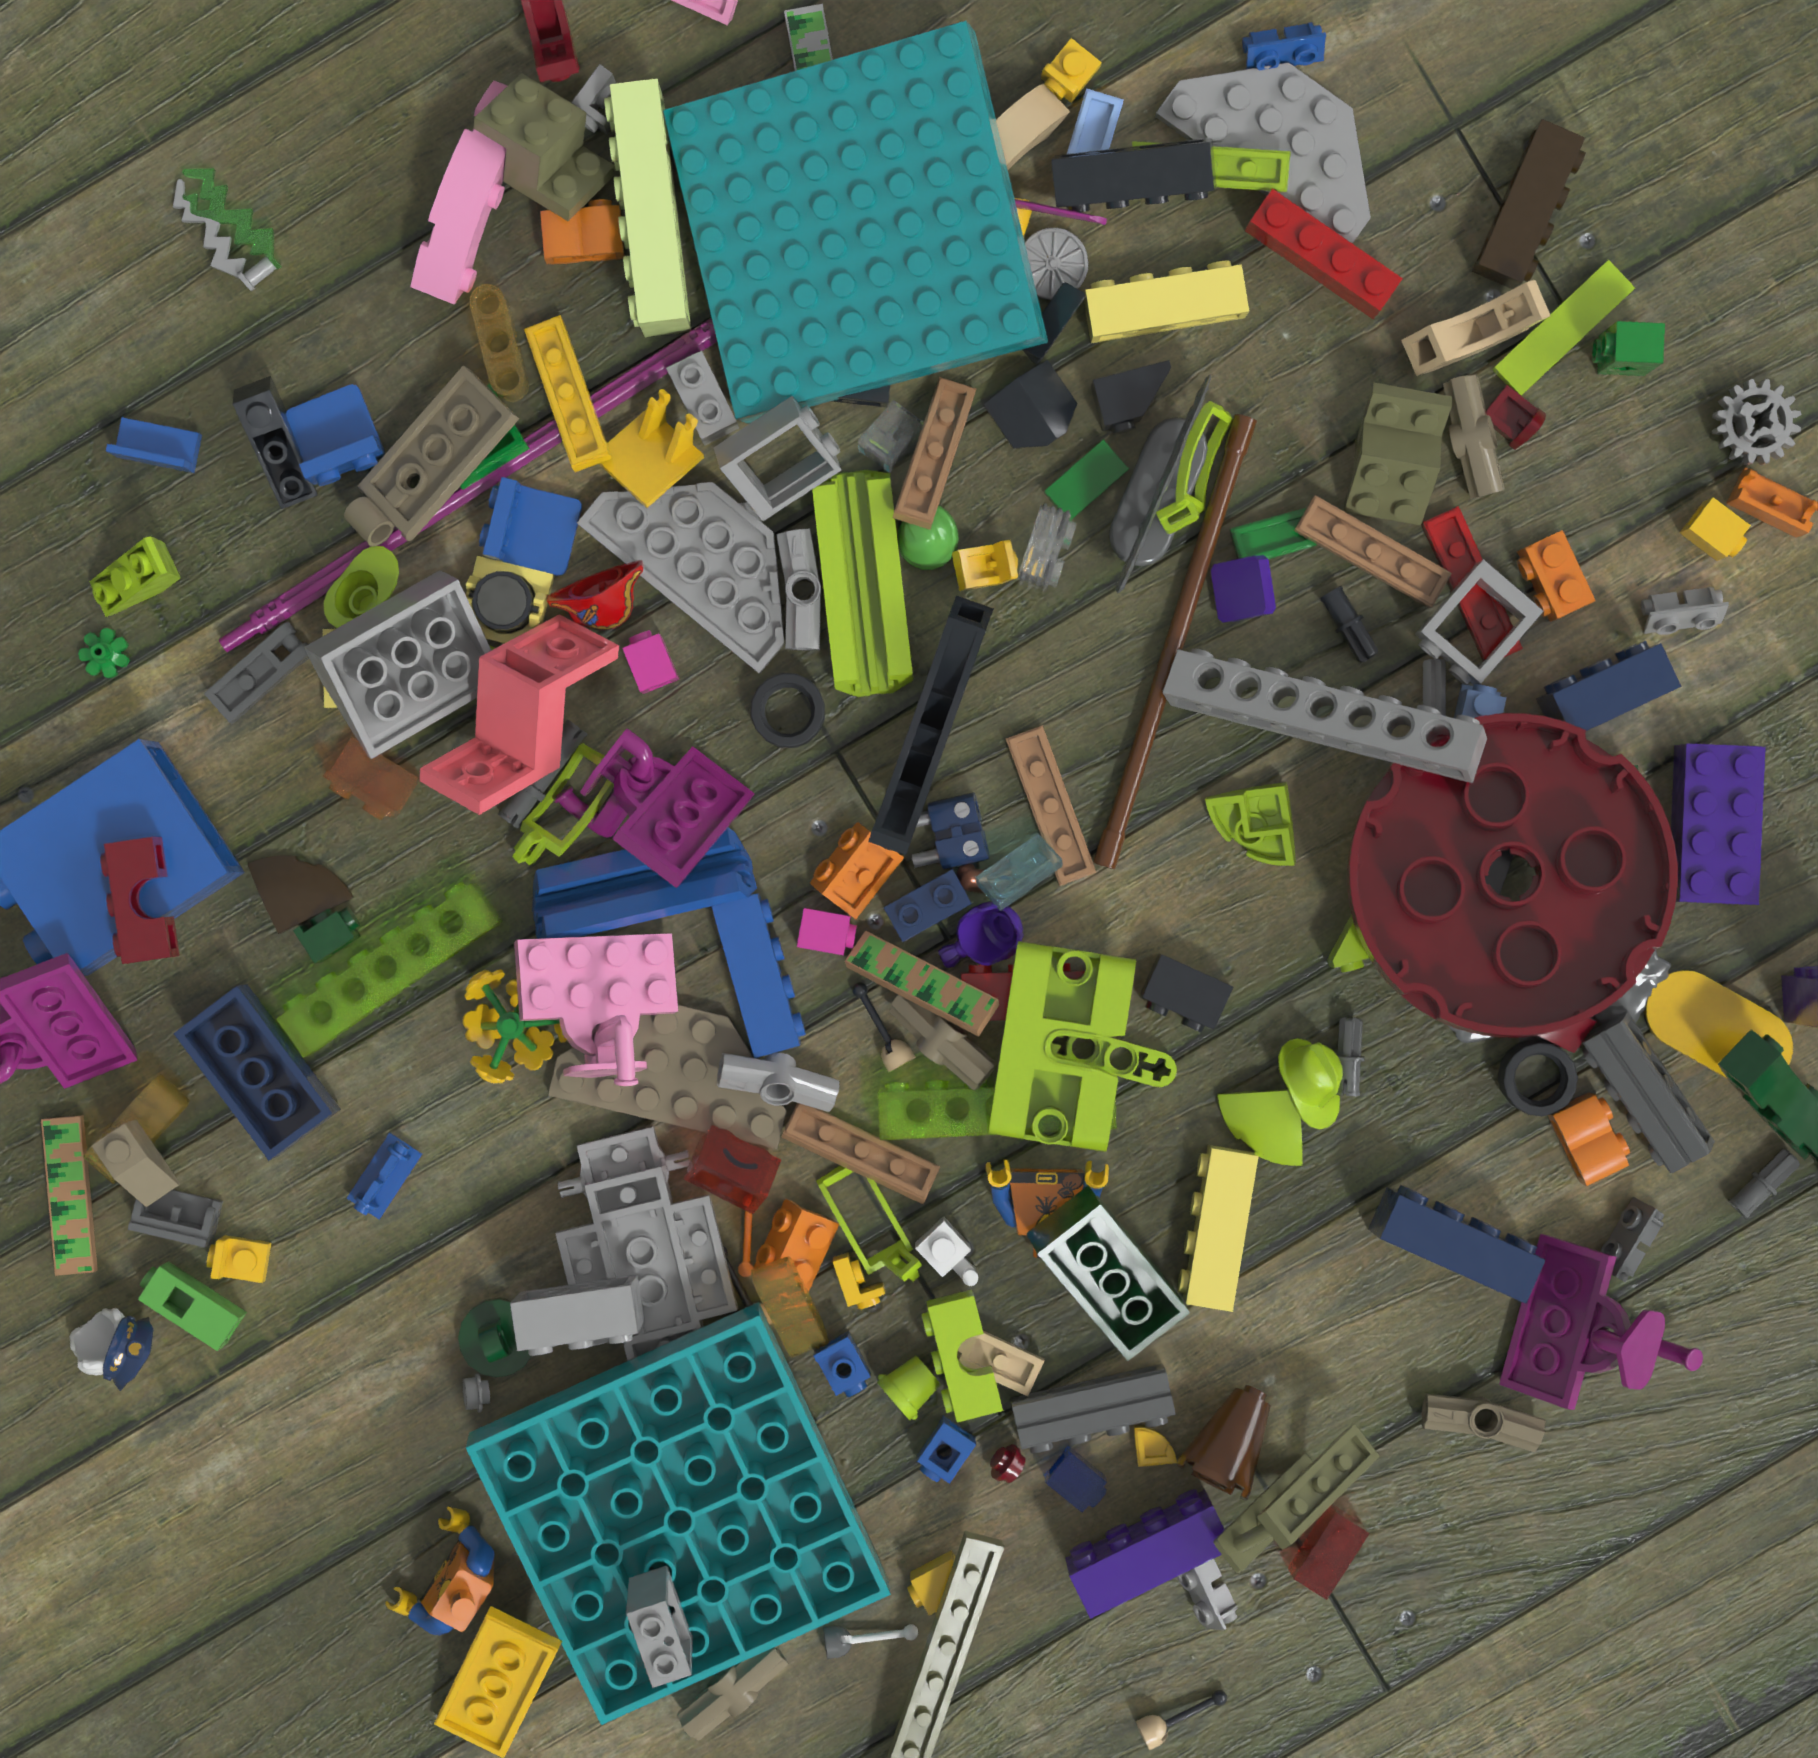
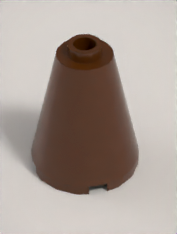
[1176,1385,1271,1501]

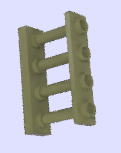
[1213,1424,1380,1573]

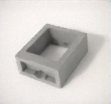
[713,396,841,521]
[1415,559,1543,685]
[626,1566,692,1688]

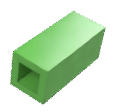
[138,1261,247,1351]

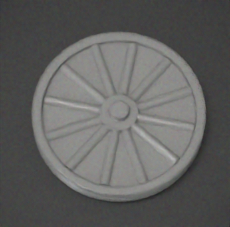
[1025,228,1088,300]

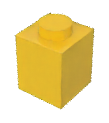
[1679,497,1751,561]
[907,1550,955,1616]

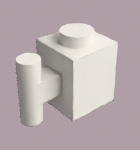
[915,1216,978,1286]

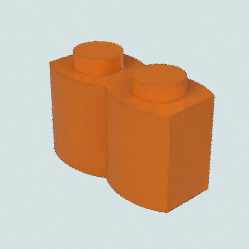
[540,199,625,264]
[1548,1092,1630,1186]

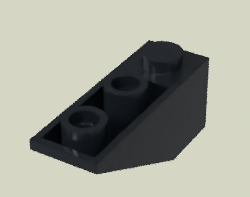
[232,376,318,509]

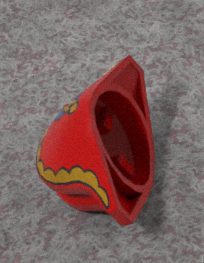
[546,560,644,630]

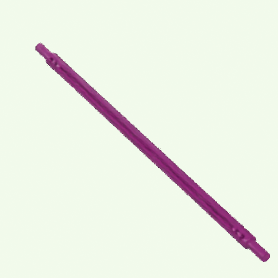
[218,318,717,652]

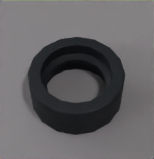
[751,673,825,748]
[1498,1039,1578,1117]

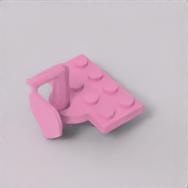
[514,933,678,1086]

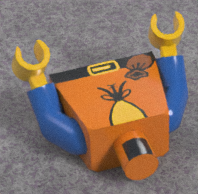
[986,1160,1109,1258]
[385,1507,495,1635]

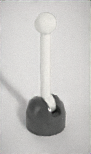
[823,1624,918,1659]

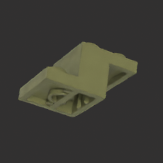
[474,73,615,221]
[1344,382,1452,526]

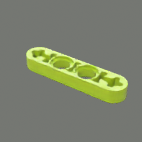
[1050,1036,1177,1087]

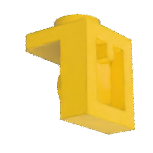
[1041,38,1102,103]
[207,1235,271,1283]
[833,1252,885,1309]

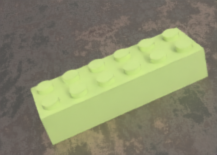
[604,79,691,337]

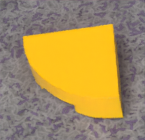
[1133,1425,1177,1467]

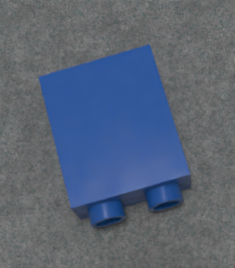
[0,739,245,976]

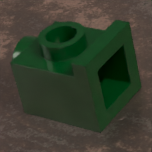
[293,907,361,964]

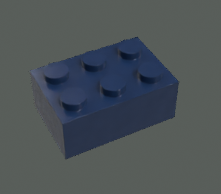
[1536,641,1682,731]

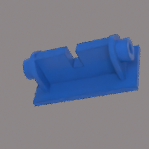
[1242,22,1326,71]
[347,1133,422,1220]

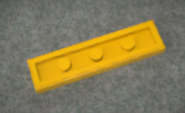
[524,315,612,472]

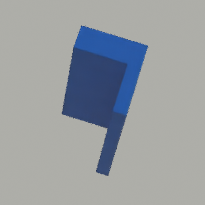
[106,417,202,473]

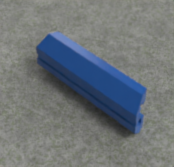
[532,827,757,939]

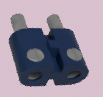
[912,792,990,869]

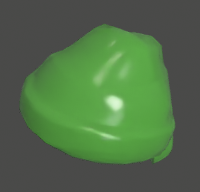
[897,505,959,570]

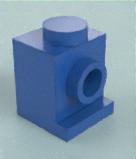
[813,1331,871,1397]
[917,1415,976,1484]

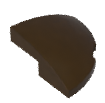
[248,855,354,934]

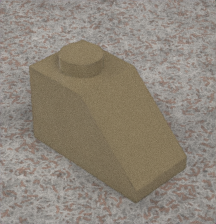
[92,1119,180,1207]

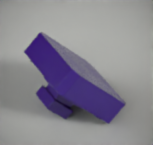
[1211,555,1276,623]

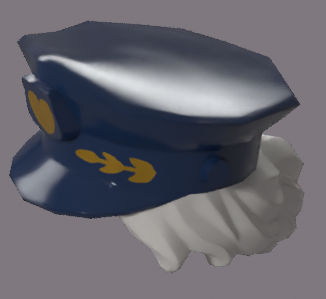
[69,1308,154,1391]

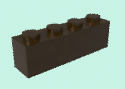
[1471,119,1586,289]

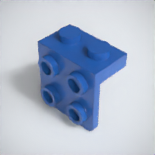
[286,384,386,486]
[479,477,582,576]

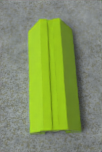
[812,470,913,697]

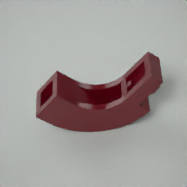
[521,0,580,82]

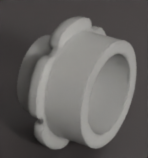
[463,1374,490,1413]

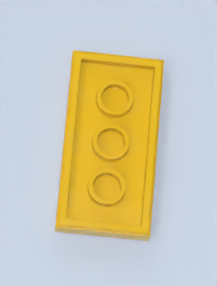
[434,1606,562,1758]

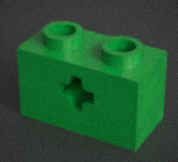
[1592,321,1665,376]

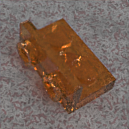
[323,737,420,820]

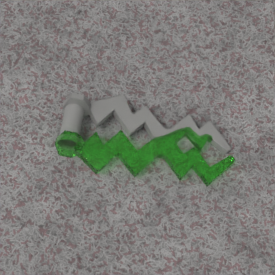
[173,168,282,291]

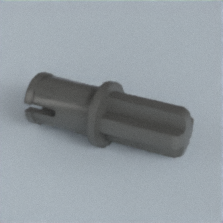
[1336,1017,1365,1096]
[1728,1149,1800,1219]

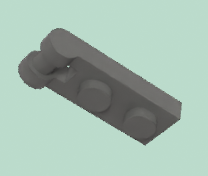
[204,622,309,724]

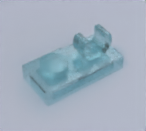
[975,834,1063,911]

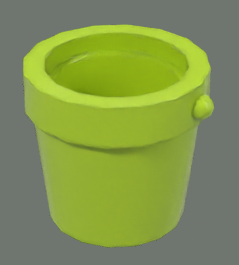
[877,1355,941,1420]

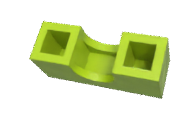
[921,1289,1003,1423]

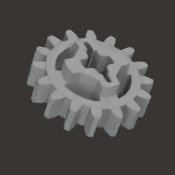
[1712,379,1801,466]

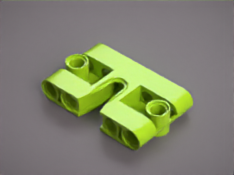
[988,941,1136,1152]

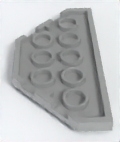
[1155,63,1371,243]
[577,482,785,674]

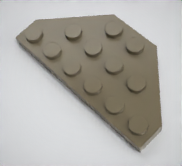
[548,1004,787,1149]

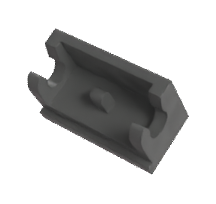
[128,1189,223,1248]

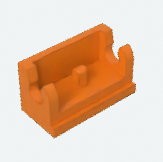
[1726,467,1818,538]

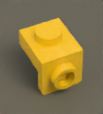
[952,540,1018,591]

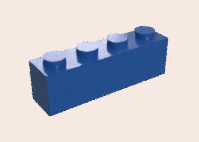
[711,893,806,1059]

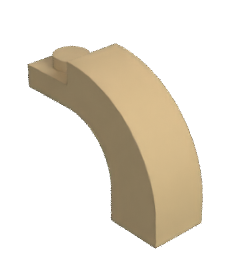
[996,84,1070,170]
[1401,280,1550,376]

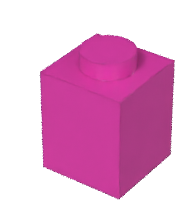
[622,630,680,694]
[797,908,857,955]

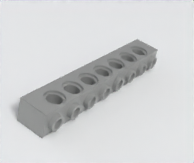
[1163,649,1487,783]

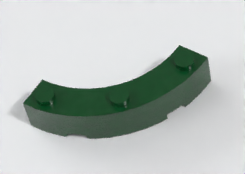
[1718,1029,1818,1162]

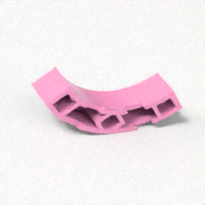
[410,80,507,304]

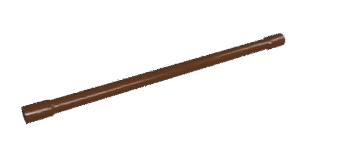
[1093,414,1257,870]

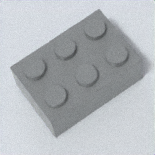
[510,1274,645,1356]

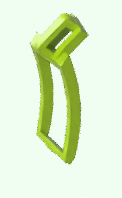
[1156,401,1233,534]
[512,743,614,866]
[816,1165,922,1282]

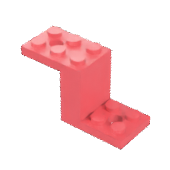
[420,614,619,815]

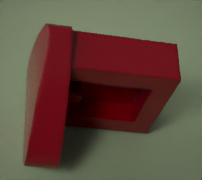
[1486,385,1546,450]

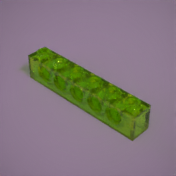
[277,881,503,1058]
[878,1080,1117,1140]

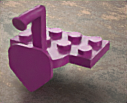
[554,728,755,888]
[0,953,138,1089]
[1499,1234,1703,1410]

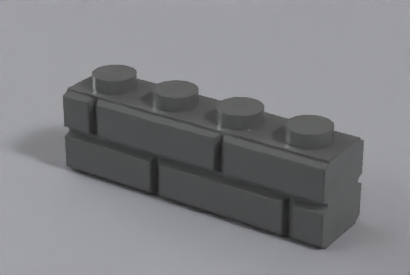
[1583,1011,1715,1173]
[1010,1364,1176,1453]

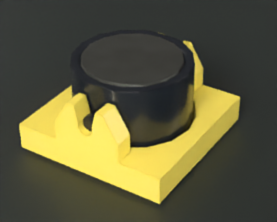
[466,556,555,644]

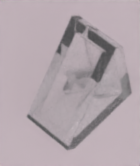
[857,400,924,473]

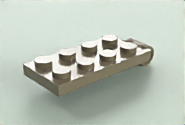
[344,365,519,546]

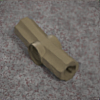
[1443,374,1505,499]
[890,995,998,1091]
[1421,1393,1546,1453]
[677,1647,788,1741]

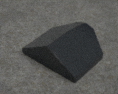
[983,360,1078,449]

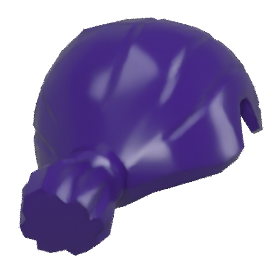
[938,901,1023,968]

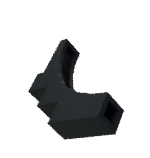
[868,595,994,855]

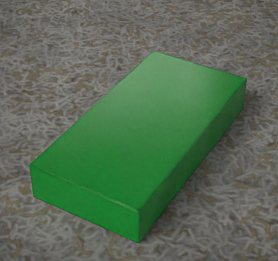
[1044,440,1129,522]
[1229,508,1317,559]

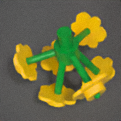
[462,969,567,1083]

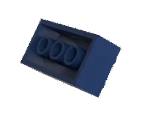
[173,984,341,1161]
[1368,1185,1546,1304]

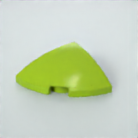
[1205,782,1296,866]
[1217,1089,1303,1166]

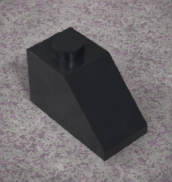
[1091,360,1171,435]

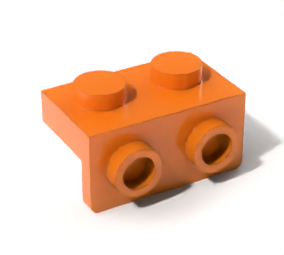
[754,1199,839,1295]

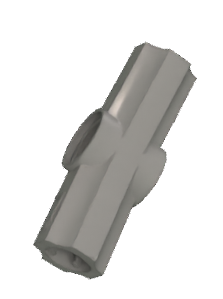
[777,528,822,650]
[717,1053,839,1112]

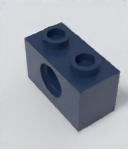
[883,869,972,942]

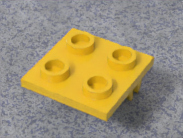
[599,389,704,508]

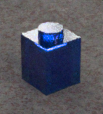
[1044,1445,1107,1513]

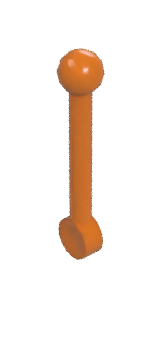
[738,1195,757,1277]

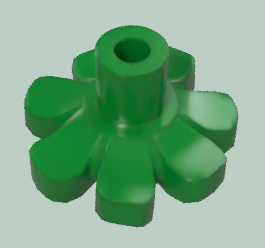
[78,628,130,678]

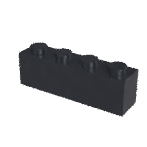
[1051,138,1217,212]

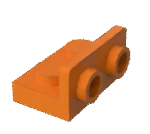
[1516,530,1596,622]
[810,822,904,919]

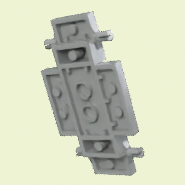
[555,1126,738,1361]

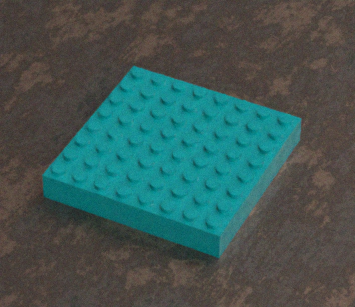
[663,21,1048,424]
[465,1302,891,1725]

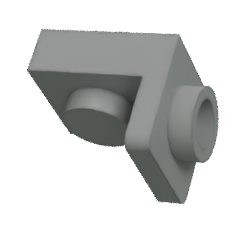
[572,64,616,134]

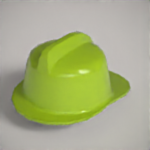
[324,546,399,628]
[1278,1038,1343,1130]

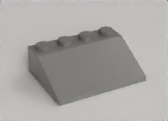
[304,570,491,759]

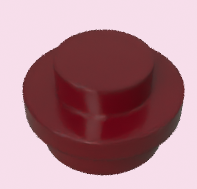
[990,1444,1026,1483]

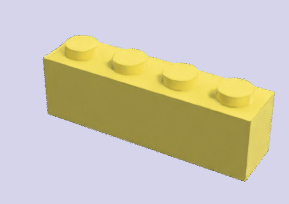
[1084,261,1249,343]
[1177,1145,1259,1312]

